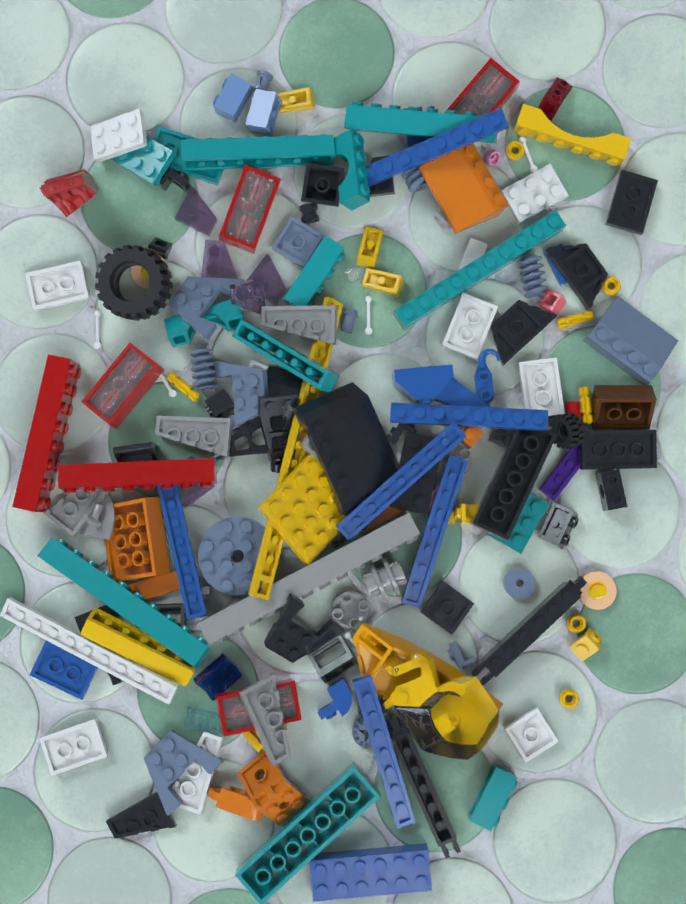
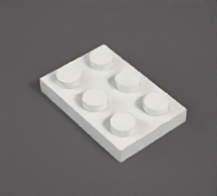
[90,109,147,163]
[501,164,569,224]
[25,260,90,311]
[442,293,498,360]
[518,357,565,417]
[39,718,109,776]

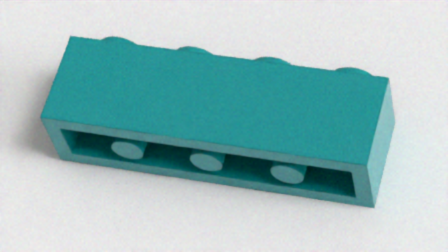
[284,235,345,306]

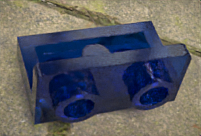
[193,653,242,701]

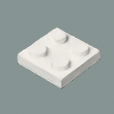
[504,707,559,762]

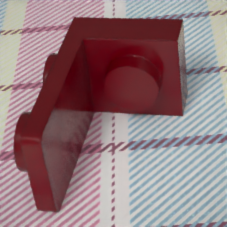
[538,78,572,121]

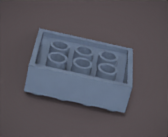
[583,296,679,385]

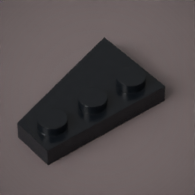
[106,791,177,839]

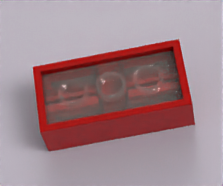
[444,58,520,116]
[218,165,281,254]
[81,342,164,429]
[215,678,302,737]

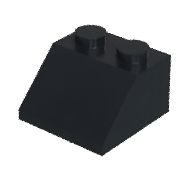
[301,163,346,207]
[267,366,303,403]

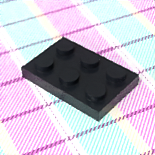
[605,170,658,235]

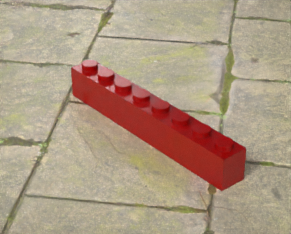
[58,458,217,494]

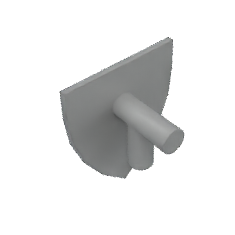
[80,495,115,540]

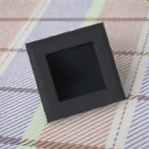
[148,238,173,260]

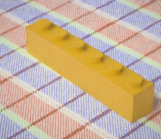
[80,607,196,687]

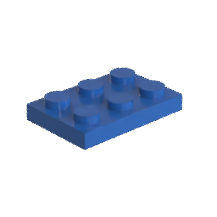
[30,640,98,700]

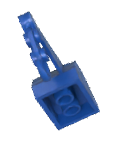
[392,349,501,407]

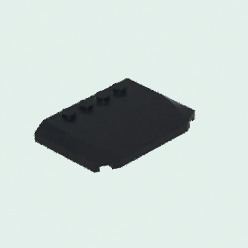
[292,382,399,515]

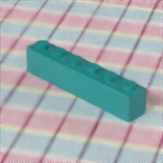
[232,320,339,393]

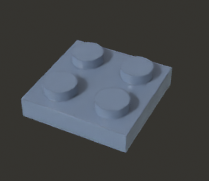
[272,216,324,268]

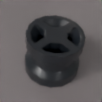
[299,203,320,224]

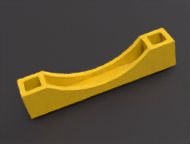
[514,104,631,166]

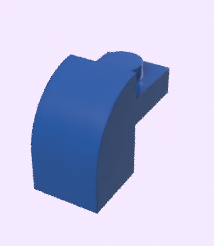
[318,677,352,720]

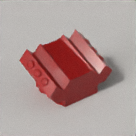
[39,169,99,218]

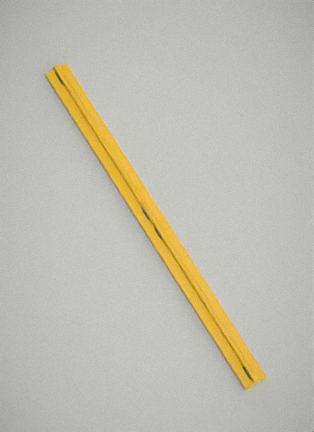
[248,297,343,600]

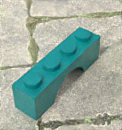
[334,129,370,211]
[164,298,244,348]

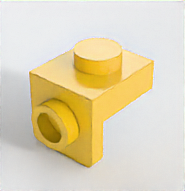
[569,627,602,662]

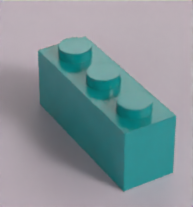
[468,763,518,832]

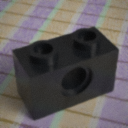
[595,469,627,511]

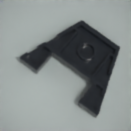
[264,593,344,663]

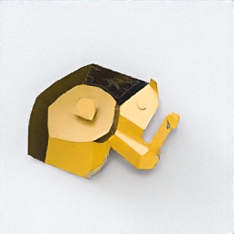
[384,652,499,760]

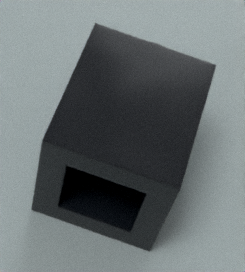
[204,389,234,418]

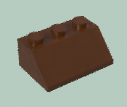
[591,385,657,429]

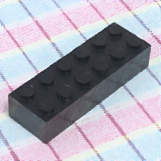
[470,429,558,541]

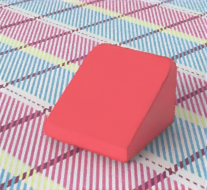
[538,289,567,316]

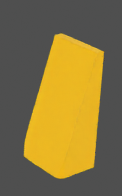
[277,87,315,113]
[356,226,384,268]
[361,268,405,297]

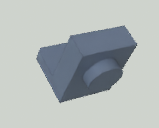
[447,641,477,669]

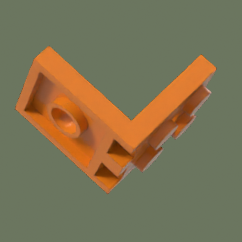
[237,750,308,825]

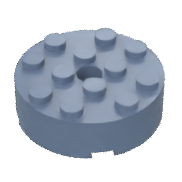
[198,517,265,595]

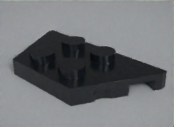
[545,243,608,310]
[490,300,557,366]

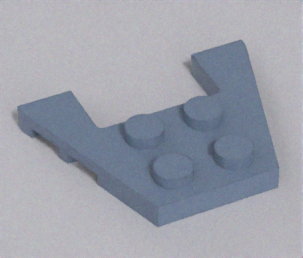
[168,276,246,341]
[214,361,269,430]
[144,730,224,816]

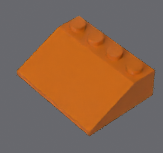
[418,143,509,234]
[105,497,170,582]

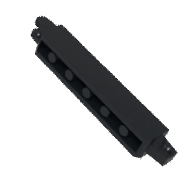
[471,576,587,686]
[388,715,461,858]

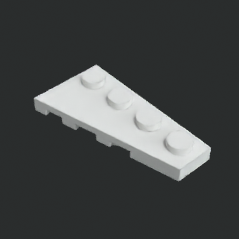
[172,731,224,815]

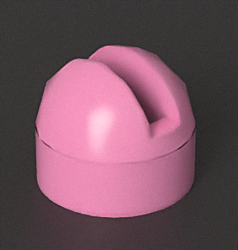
[484,150,501,166]

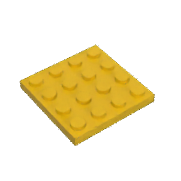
[257,454,353,565]

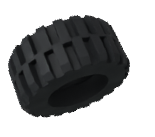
[95,245,173,321]

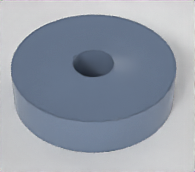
[503,568,535,599]

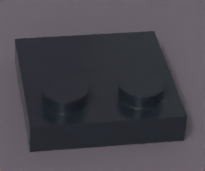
[420,580,474,635]

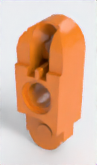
[207,785,263,821]

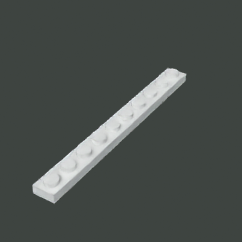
[0,597,179,705]

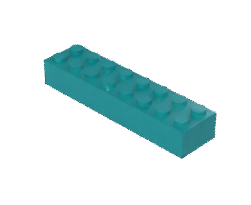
[235,762,381,904]

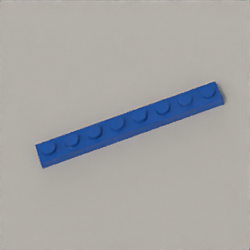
[366,108,509,187]
[390,402,548,431]
[336,421,466,541]
[401,455,468,608]
[157,486,207,620]
[352,674,416,829]

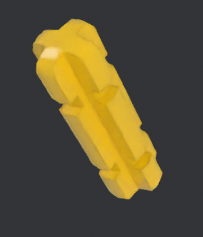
[556,310,594,329]
[167,372,200,402]
[578,387,593,424]

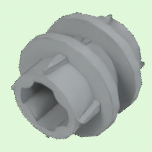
[362,558,407,600]

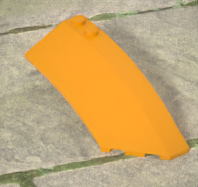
[352,623,503,710]

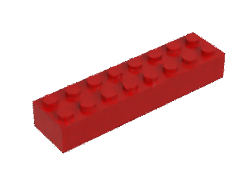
[12,354,81,513]

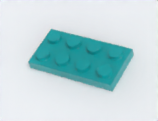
[153,126,224,186]

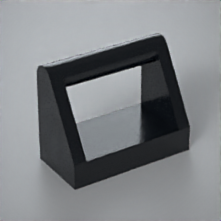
[113,442,159,462]

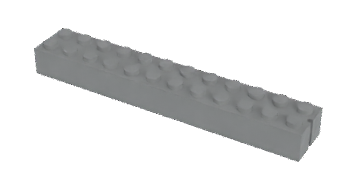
[198,513,420,645]

